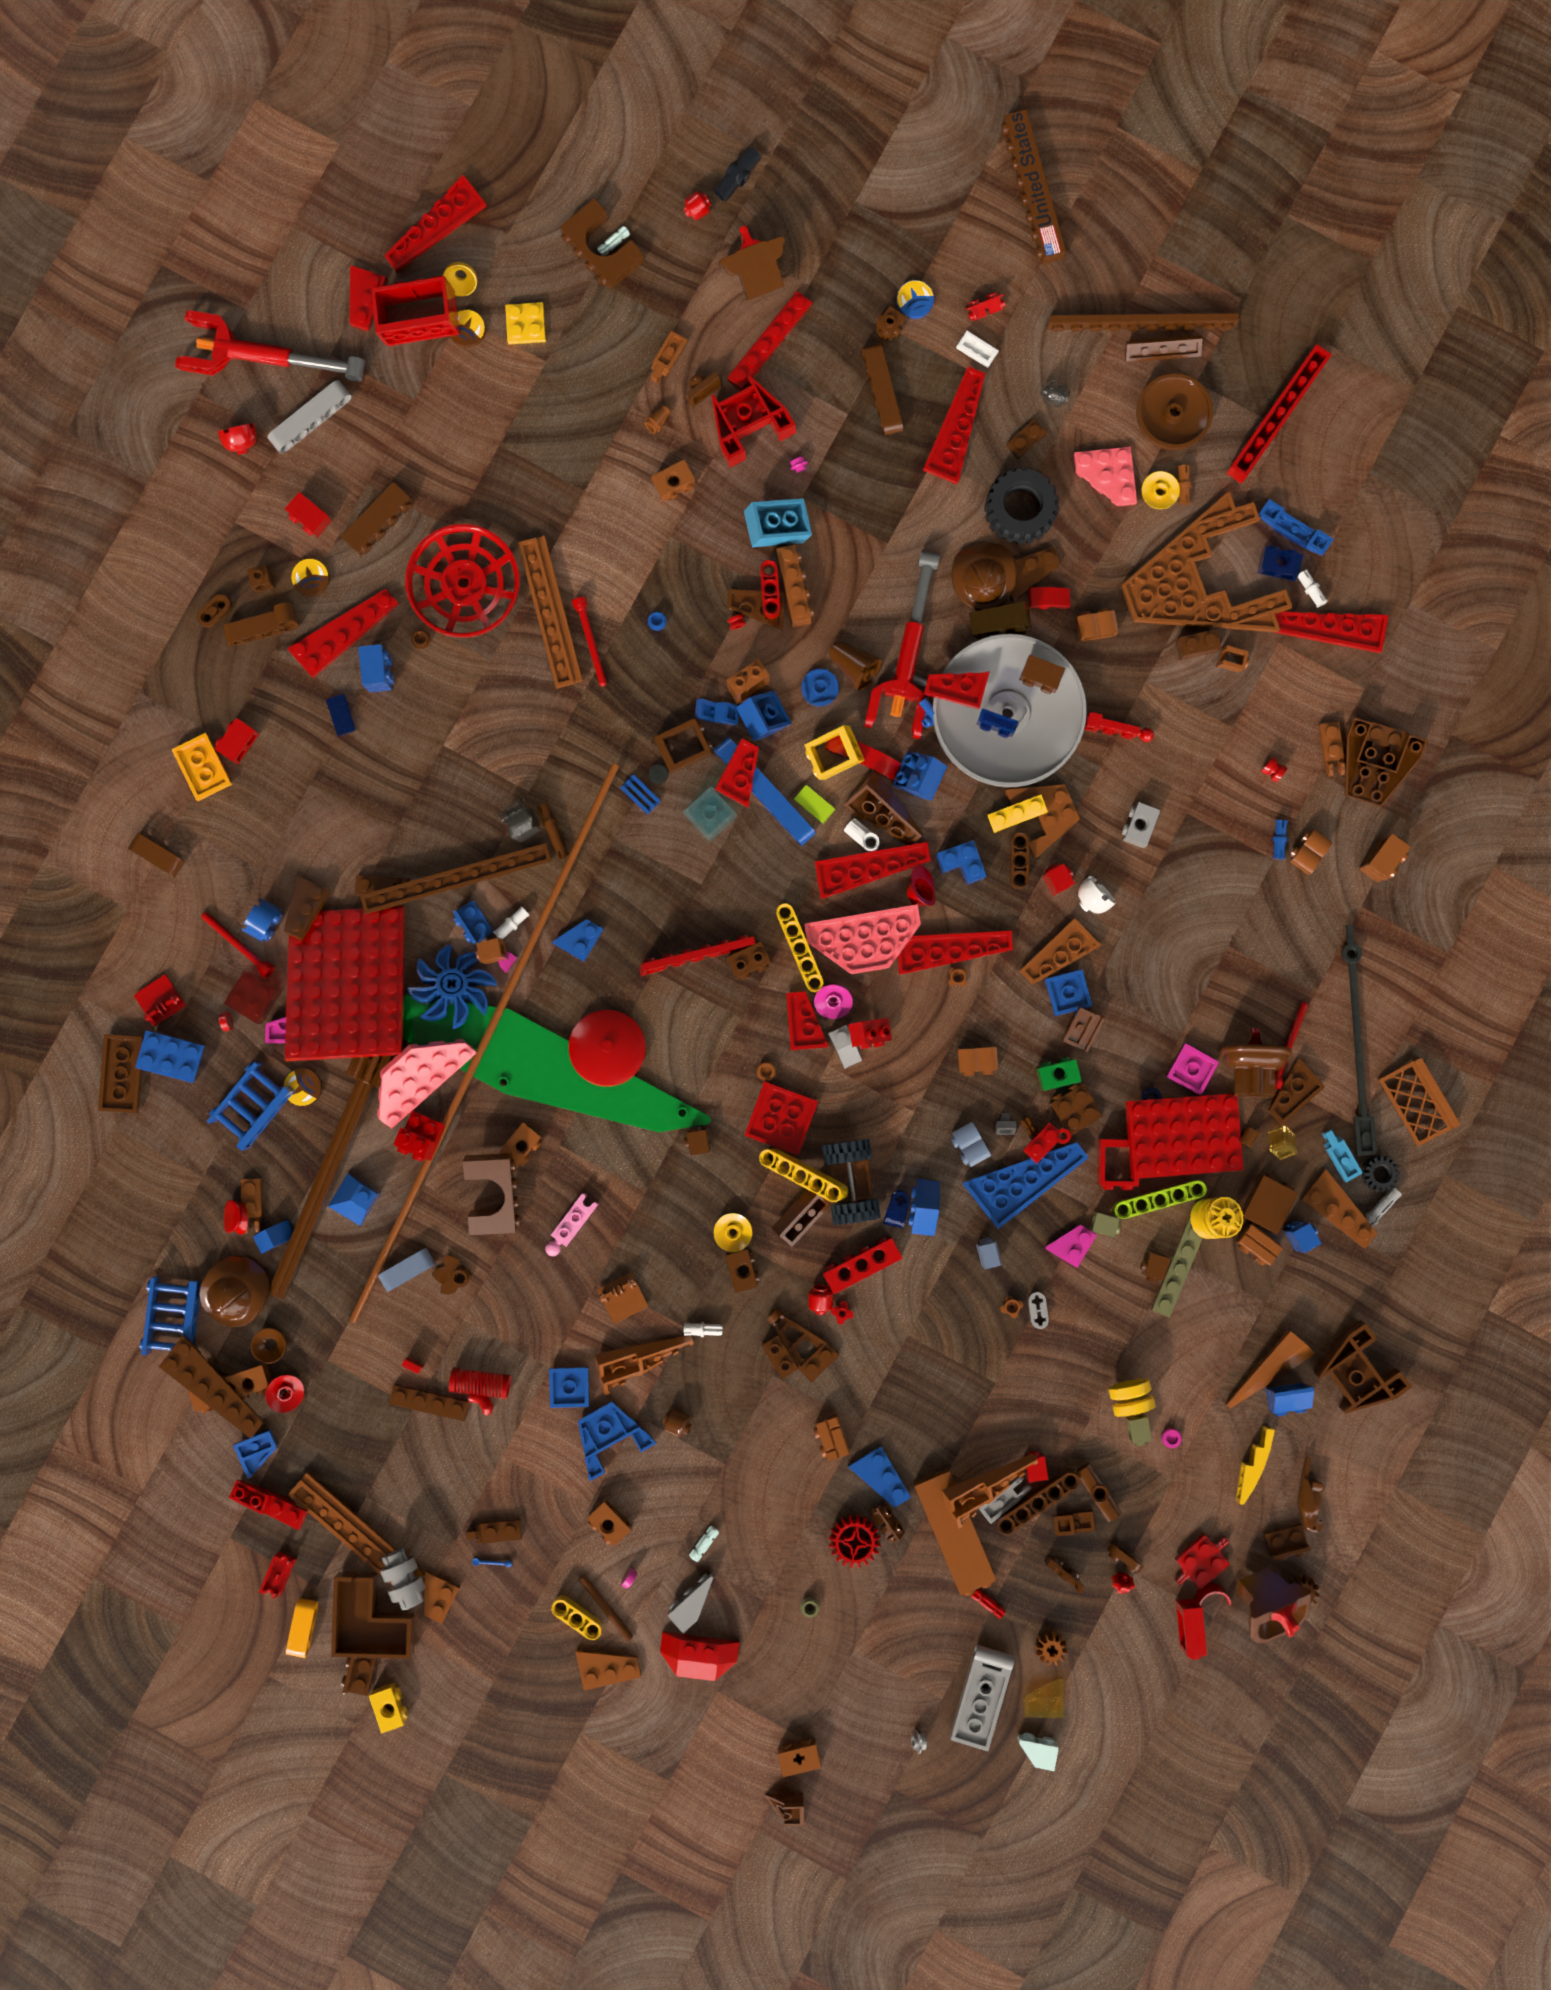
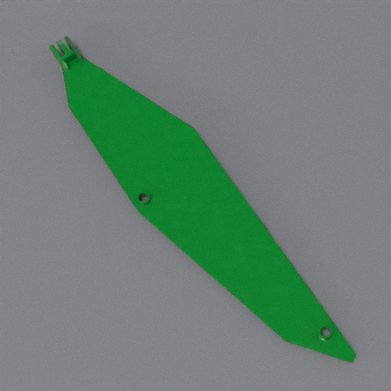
[403,995,711,1132]

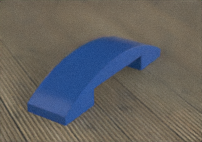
[1259,499,1334,556]

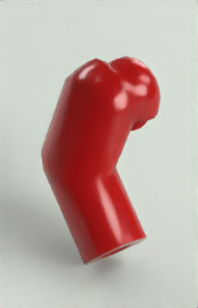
[468,1393,494,1415]

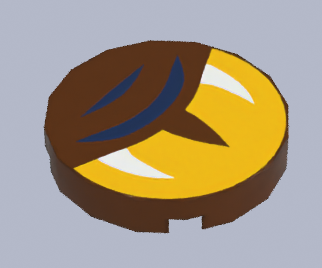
[450,309,486,348]
[291,558,330,597]
[283,1068,322,1106]

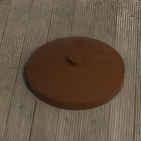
[1136,373,1213,450]

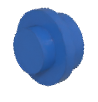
[648,612,667,631]

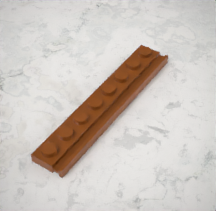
[518,536,583,689]
[288,1472,425,1585]

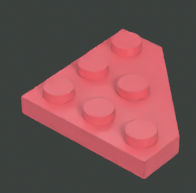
[1073,447,1137,506]

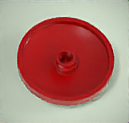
[569,1010,646,1087]

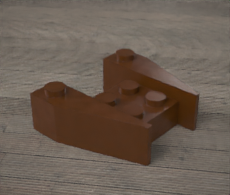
[1314,1320,1412,1414]

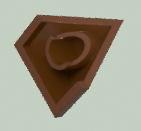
[764,1794,804,1826]

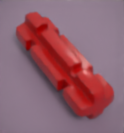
[971,1589,1006,1619]

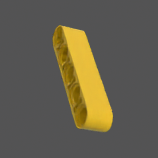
[776,904,823,993]
[759,1148,848,1202]

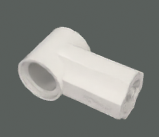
[844,818,879,852]

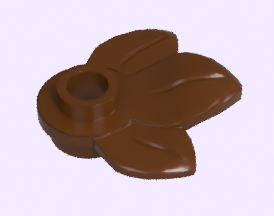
[432,1256,470,1295]

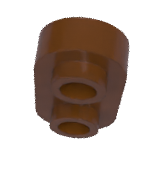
[197,594,232,628]
[1107,1543,1144,1574]

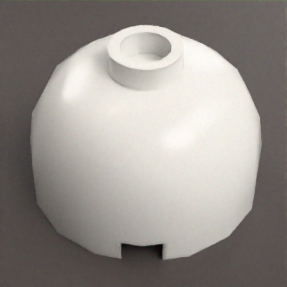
[1078,875,1116,913]

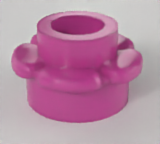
[790,457,808,473]

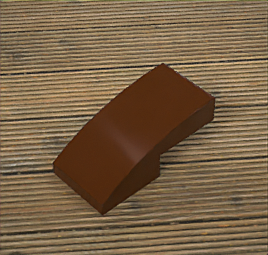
[1053,1510,1096,1536]

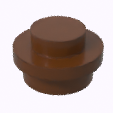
[411,630,431,649]

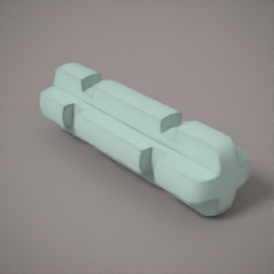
[597,226,629,256]
[689,1526,719,1562]

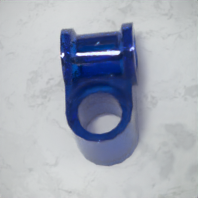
[884,1190,909,1229]

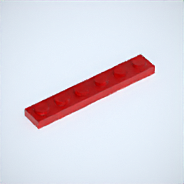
[727,291,812,391]

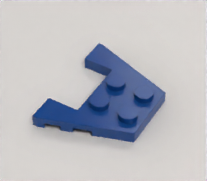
[578,1401,657,1481]

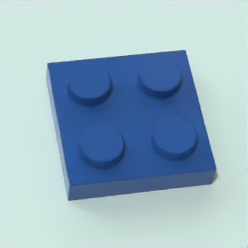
[1045,969,1092,1017]
[549,1367,589,1408]

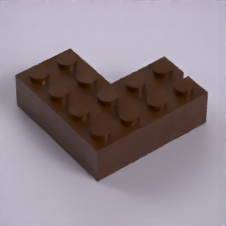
[331,1572,415,1659]

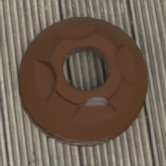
[251,1328,287,1364]

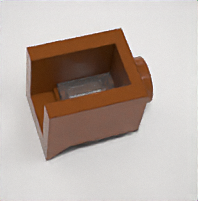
[1216,645,1249,673]

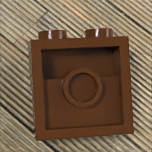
[1049,1083,1102,1136]

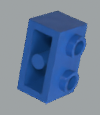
[1283,1220,1322,1253]

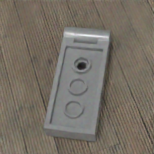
[949,1645,1015,1751]

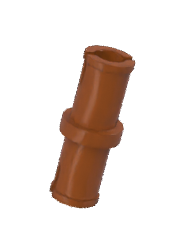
[1178,465,1192,505]

